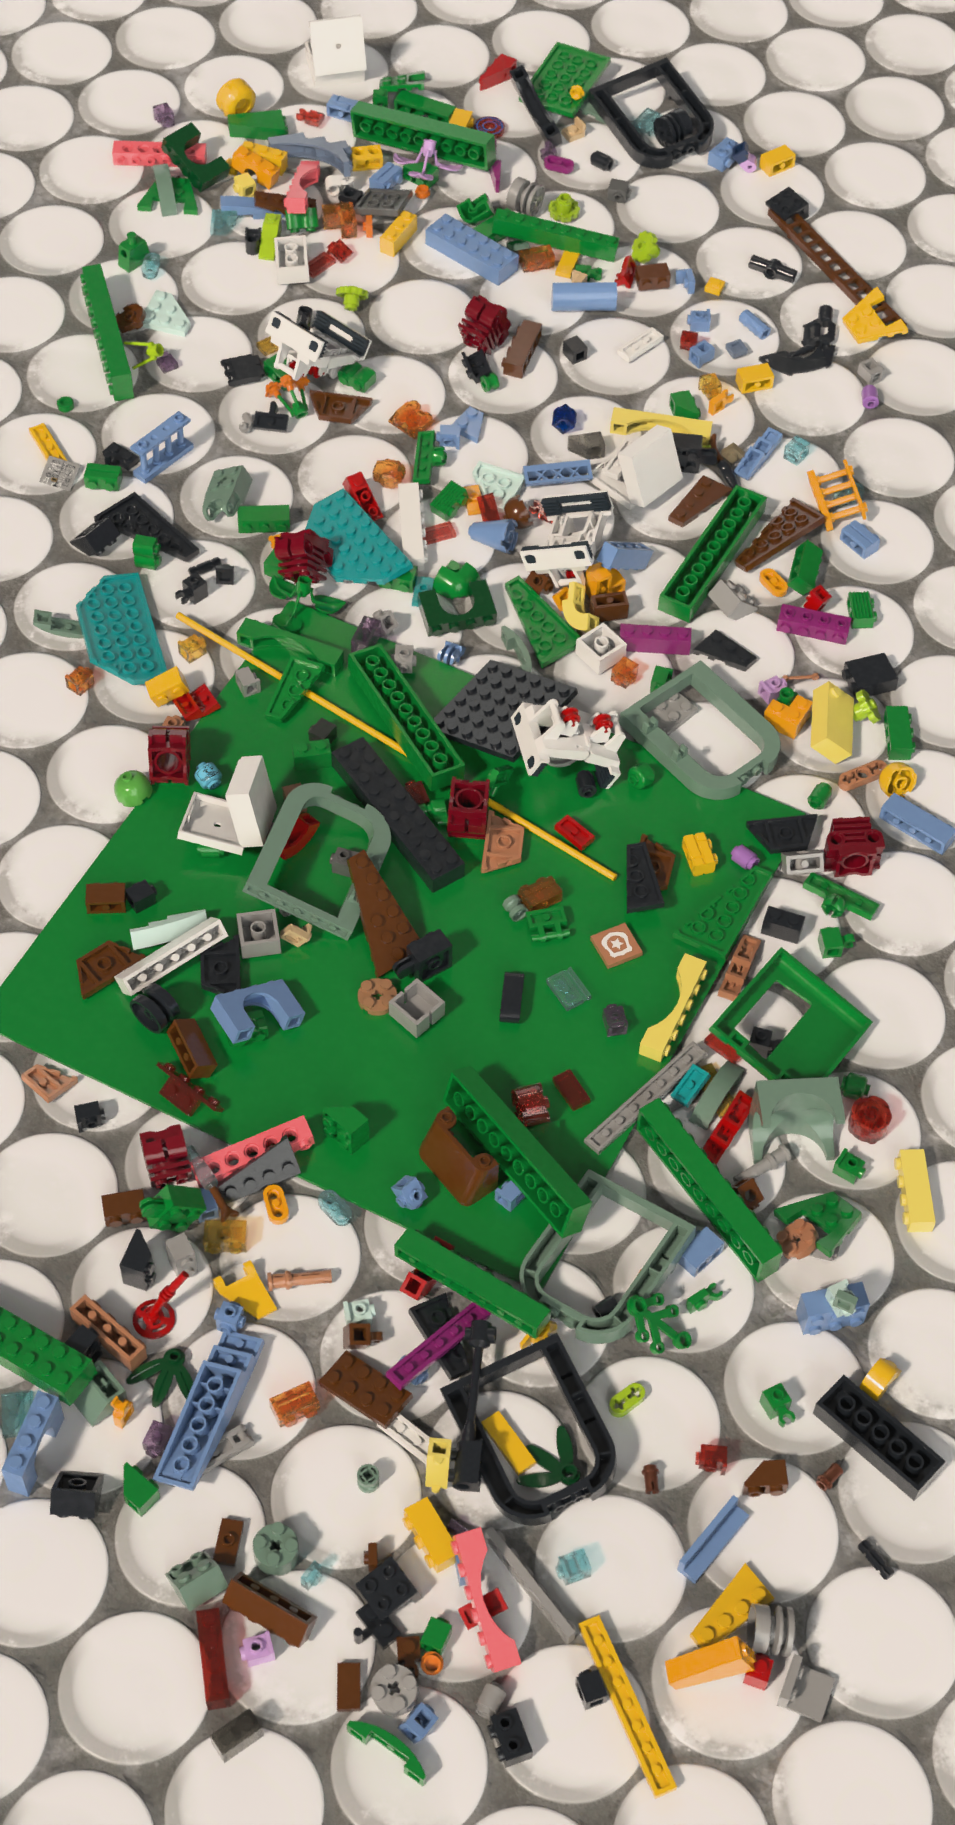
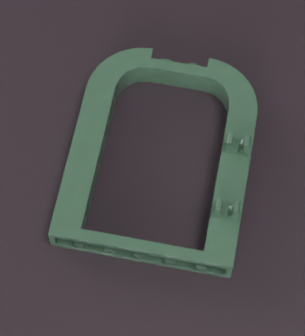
[619,660,780,800]
[242,783,391,941]
[520,1169,696,1344]

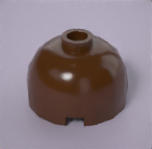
[502,494,534,530]

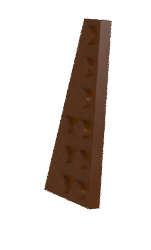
[734,497,826,572]
[347,850,420,978]

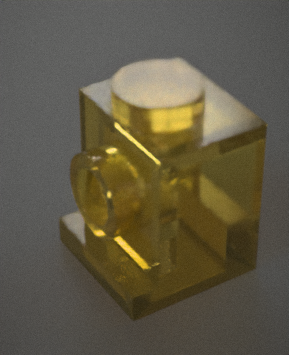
[698,373,722,401]
[178,634,207,664]

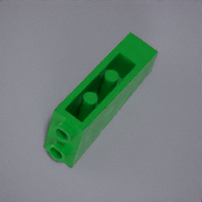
[227,110,288,140]

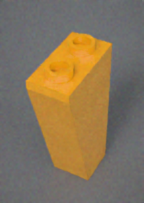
[665,1636,756,1690]

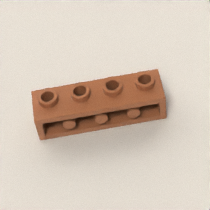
[69,1294,147,1372]

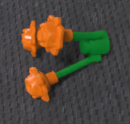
[265,374,310,419]

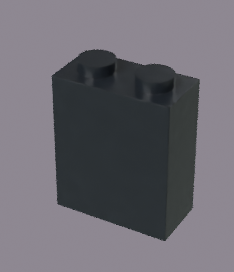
[842,652,898,700]

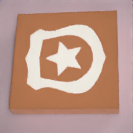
[590,923,643,969]

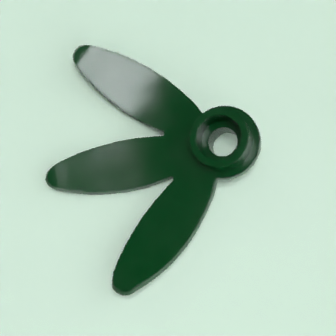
[126,1348,194,1408]
[516,1425,581,1488]

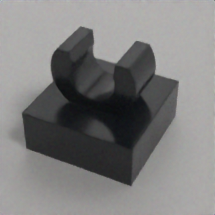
[216,564,234,585]

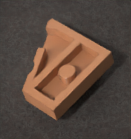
[21,1064,78,1103]

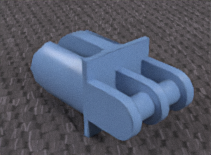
[437,641,466,665]

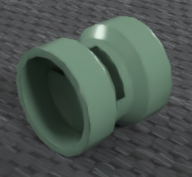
[502,894,528,921]
[357,1464,379,1493]

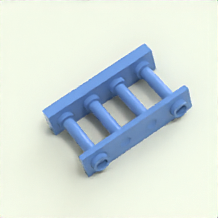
[130,411,194,484]

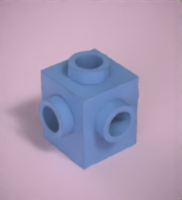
[391,1175,428,1210]
[214,1301,246,1334]

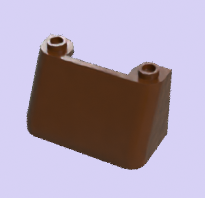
[419,1106,499,1206]

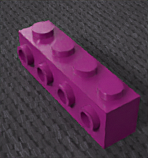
[776,604,852,645]
[619,624,691,655]

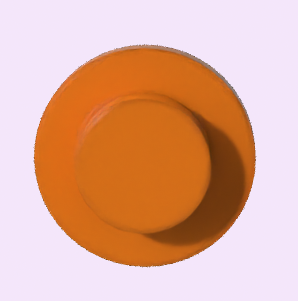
[415,184,430,199]
[420,1651,444,1675]

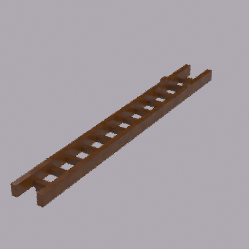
[767,208,907,338]

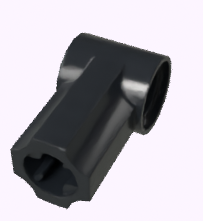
[296,306,313,331]

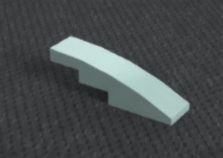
[130,909,207,950]

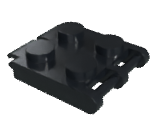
[220,354,265,387]

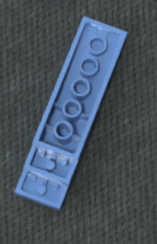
[153,1331,265,1491]

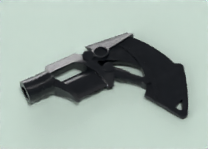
[759,305,836,376]

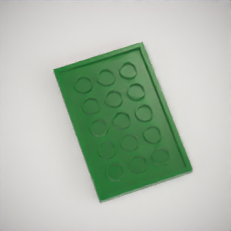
[519,42,611,118]

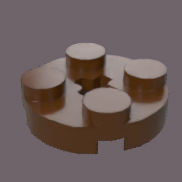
[115,303,146,333]

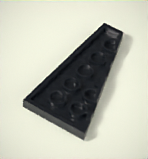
[94,492,200,562]

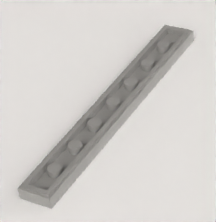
[584,1041,708,1155]

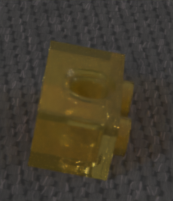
[203,1220,248,1254]

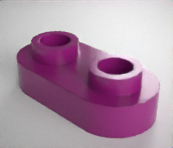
[544,155,574,174]

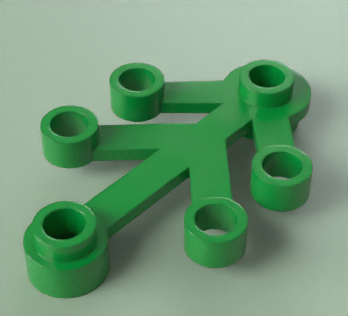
[627,1293,692,1354]

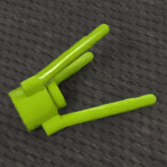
[124,341,164,369]

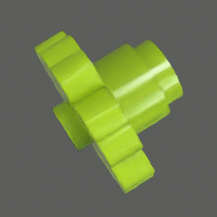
[548,193,580,222]
[631,231,660,264]
[336,286,369,311]
[853,689,882,724]

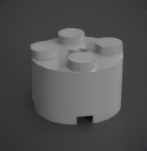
[371,1664,419,1717]

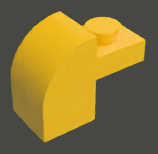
[859,1358,902,1402]

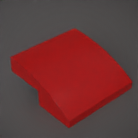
[172,683,221,721]

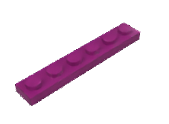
[385,1302,491,1390]

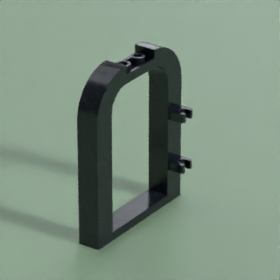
[588,57,714,169]
[440,1333,617,1526]

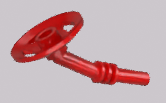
[133,1271,189,1339]

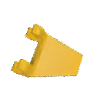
[213,1260,277,1320]

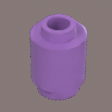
[861,385,879,409]
[731,844,760,870]

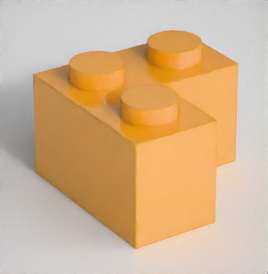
[585,562,626,599]
[764,695,812,739]

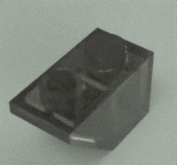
[567,431,605,460]

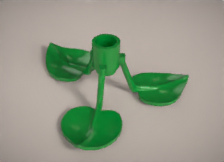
[269,575,346,633]

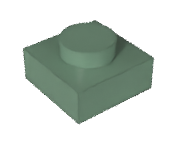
[832,1289,858,1314]

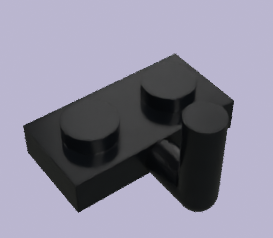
[253,401,289,433]
[102,442,139,471]
[353,1603,401,1650]

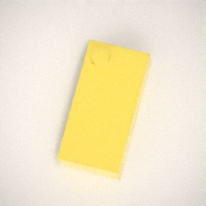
[811,681,854,764]

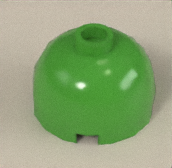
[114,770,153,807]

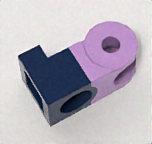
[732,141,757,173]

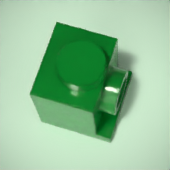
[373,89,389,108]
[650,666,673,693]
[832,1148,867,1185]

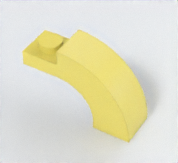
[562,581,599,633]

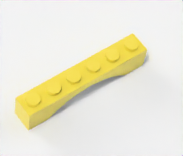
[610,407,713,446]
[639,953,708,1063]

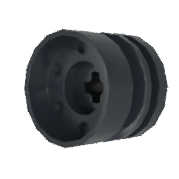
[653,108,693,148]

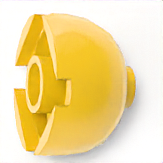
[879,762,917,798]

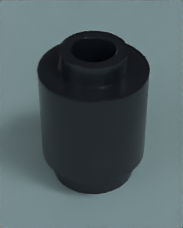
[590,150,614,171]
[575,770,597,798]

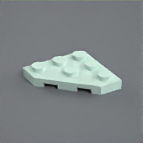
[142,290,190,337]
[472,461,525,514]

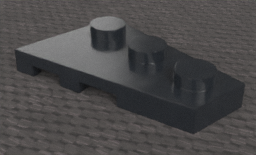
[693,630,757,672]

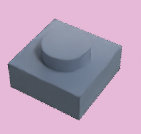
[725,339,748,358]

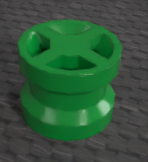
[480,373,499,392]

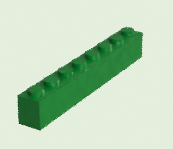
[491,208,619,262]
[394,1227,551,1339]

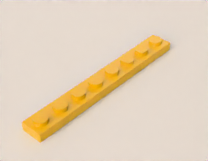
[578,1615,677,1799]

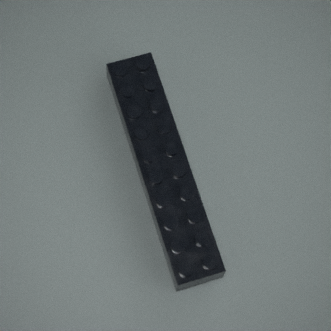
[331,737,465,893]

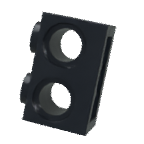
[65,1324,103,1363]

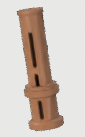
[267,1269,332,1291]

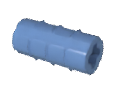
[739,309,771,340]

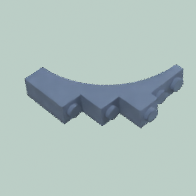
[268,132,352,177]

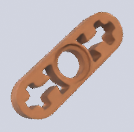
[838,760,887,791]

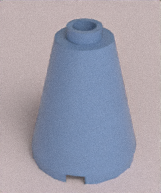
[468,519,518,554]

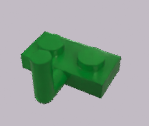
[487,765,514,798]

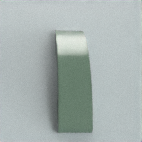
[152,163,177,217]
[33,609,84,639]
[501,626,532,673]
[689,1061,745,1130]

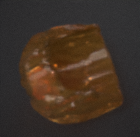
[372,459,406,489]

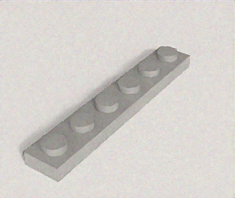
[484,1526,576,1645]

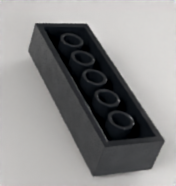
[813,1375,946,1501]

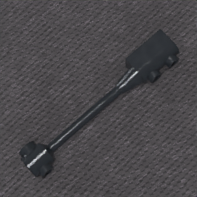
[448,1320,497,1492]

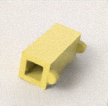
[425,1437,452,1493]

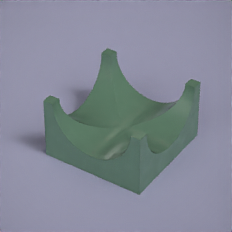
[747,1077,846,1164]

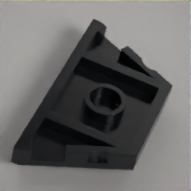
[746,814,818,854]
[200,935,241,995]

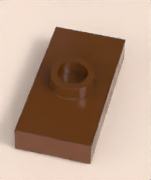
[213,1518,244,1567]

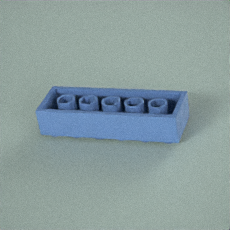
[425,214,519,286]

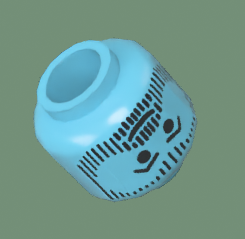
[194,762,222,790]

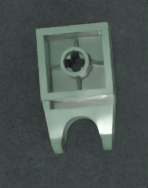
[202,465,253,521]

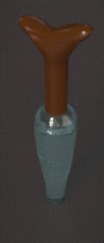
[187,1145,240,1223]

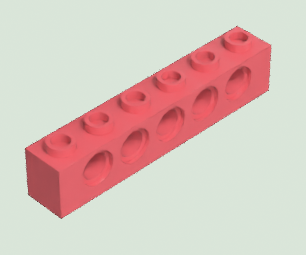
[112,141,207,167]
[190,1115,315,1188]

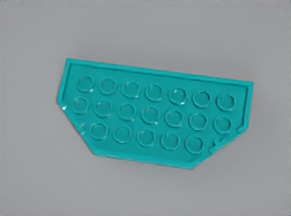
[305,488,413,585]
[76,572,167,685]

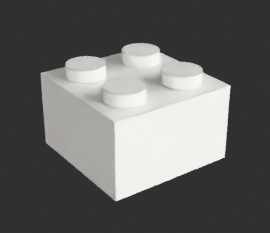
[575,623,627,675]

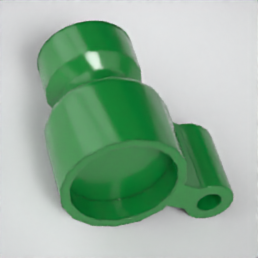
[777,687,799,706]
[418,798,448,826]

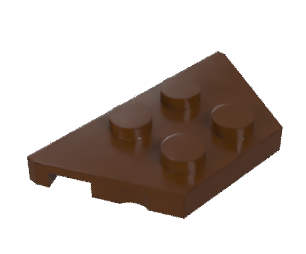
[309,390,373,424]
[640,834,676,890]
[76,940,146,1000]

